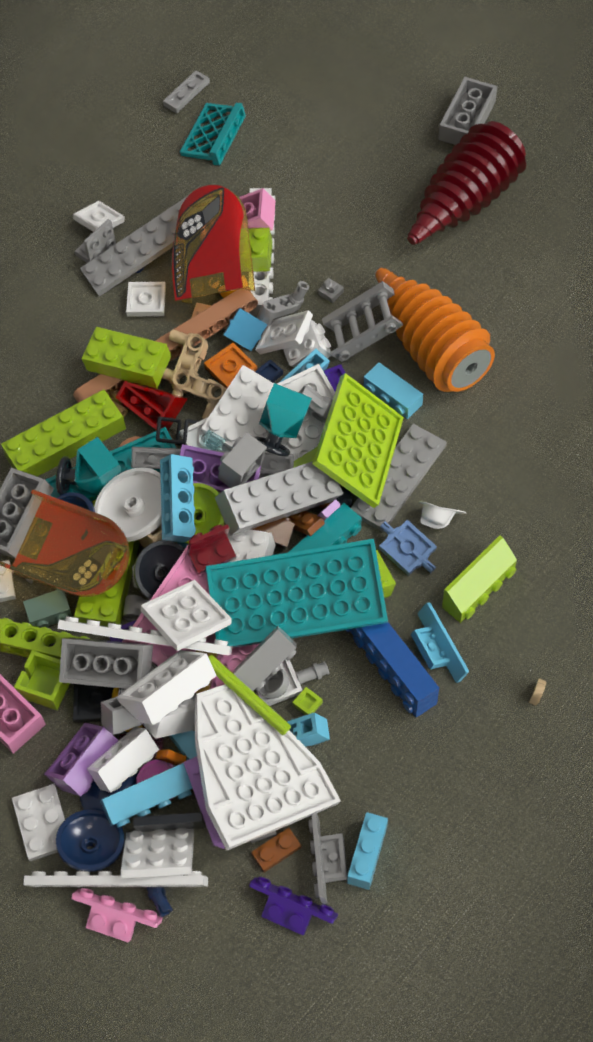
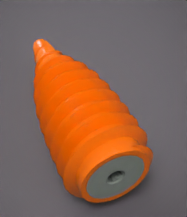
[375,268,495,392]

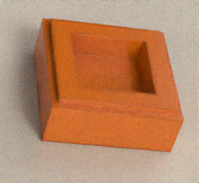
[155,749,187,765]

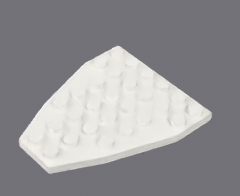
[194,684,341,850]

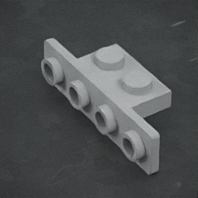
[308,812,348,904]

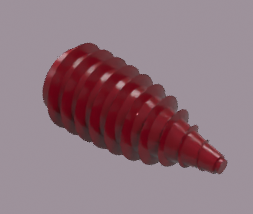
[407,121,527,245]

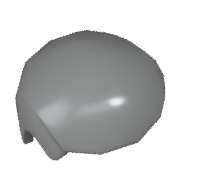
[259,668,289,699]

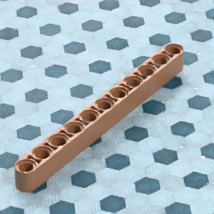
[73,287,258,403]

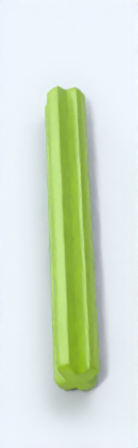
[208,655,291,735]

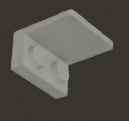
[75,219,116,263]

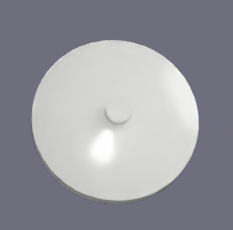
[94,468,162,542]

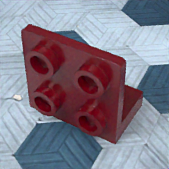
[187,524,236,575]

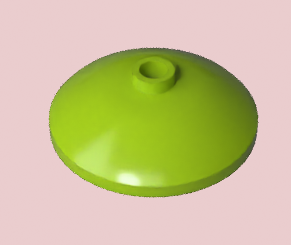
[179,483,225,543]

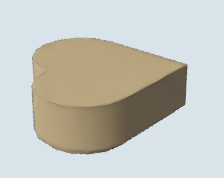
[529,678,547,706]

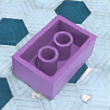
[44,723,119,796]

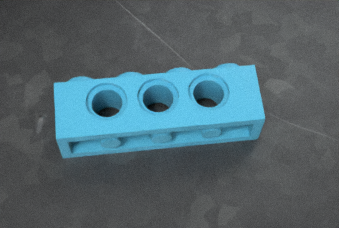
[160,454,196,543]

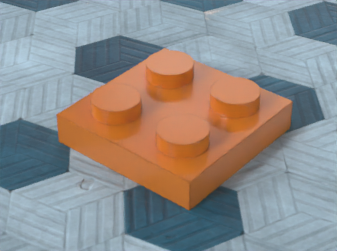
[204,343,257,389]

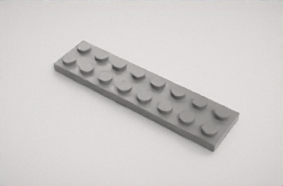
[80,195,220,297]

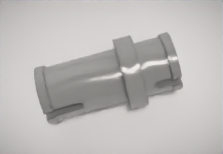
[295,661,329,685]

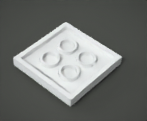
[141,580,232,651]
[121,828,194,878]

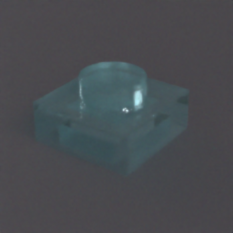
[203,430,226,451]

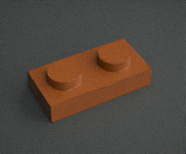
[288,511,325,536]
[251,827,301,873]

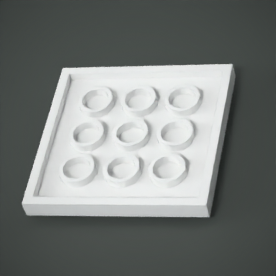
[201,365,309,453]

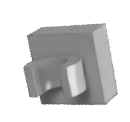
[318,278,344,304]

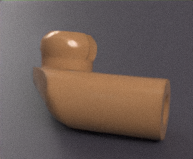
[111,390,128,417]

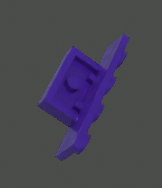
[249,877,338,935]

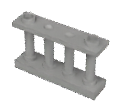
[322,281,403,362]

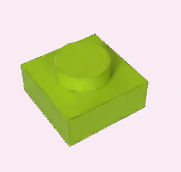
[292,687,323,715]

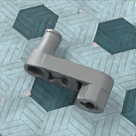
[257,281,309,326]

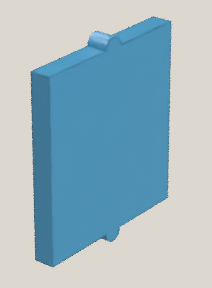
[223,308,267,351]

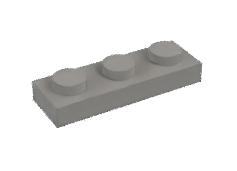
[163,71,210,113]

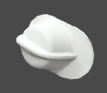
[419,501,467,529]

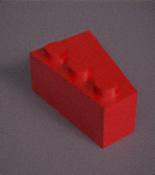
[115,381,187,431]

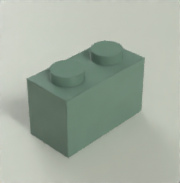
[23,588,73,628]

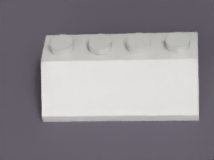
[116,650,216,725]

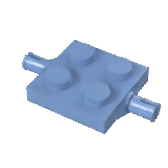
[379,520,437,576]

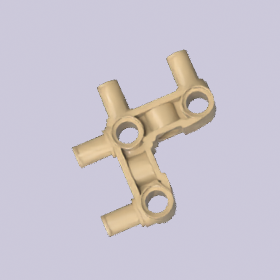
[162,329,227,419]

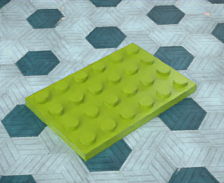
[312,373,404,508]

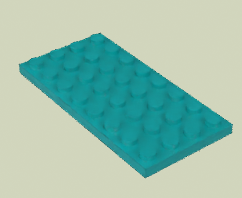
[206,539,388,648]

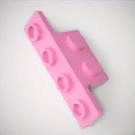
[71,888,163,942]

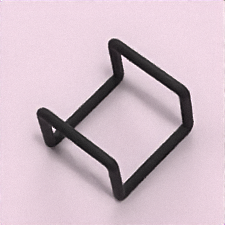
[156,417,200,445]

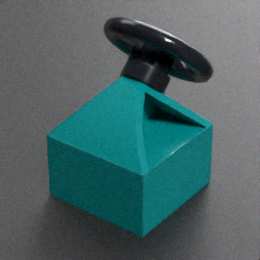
[254,383,312,457]
[56,437,122,495]

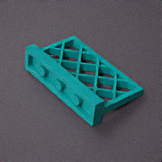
[180,102,246,166]

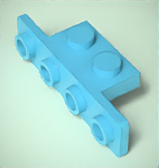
[411,602,469,683]

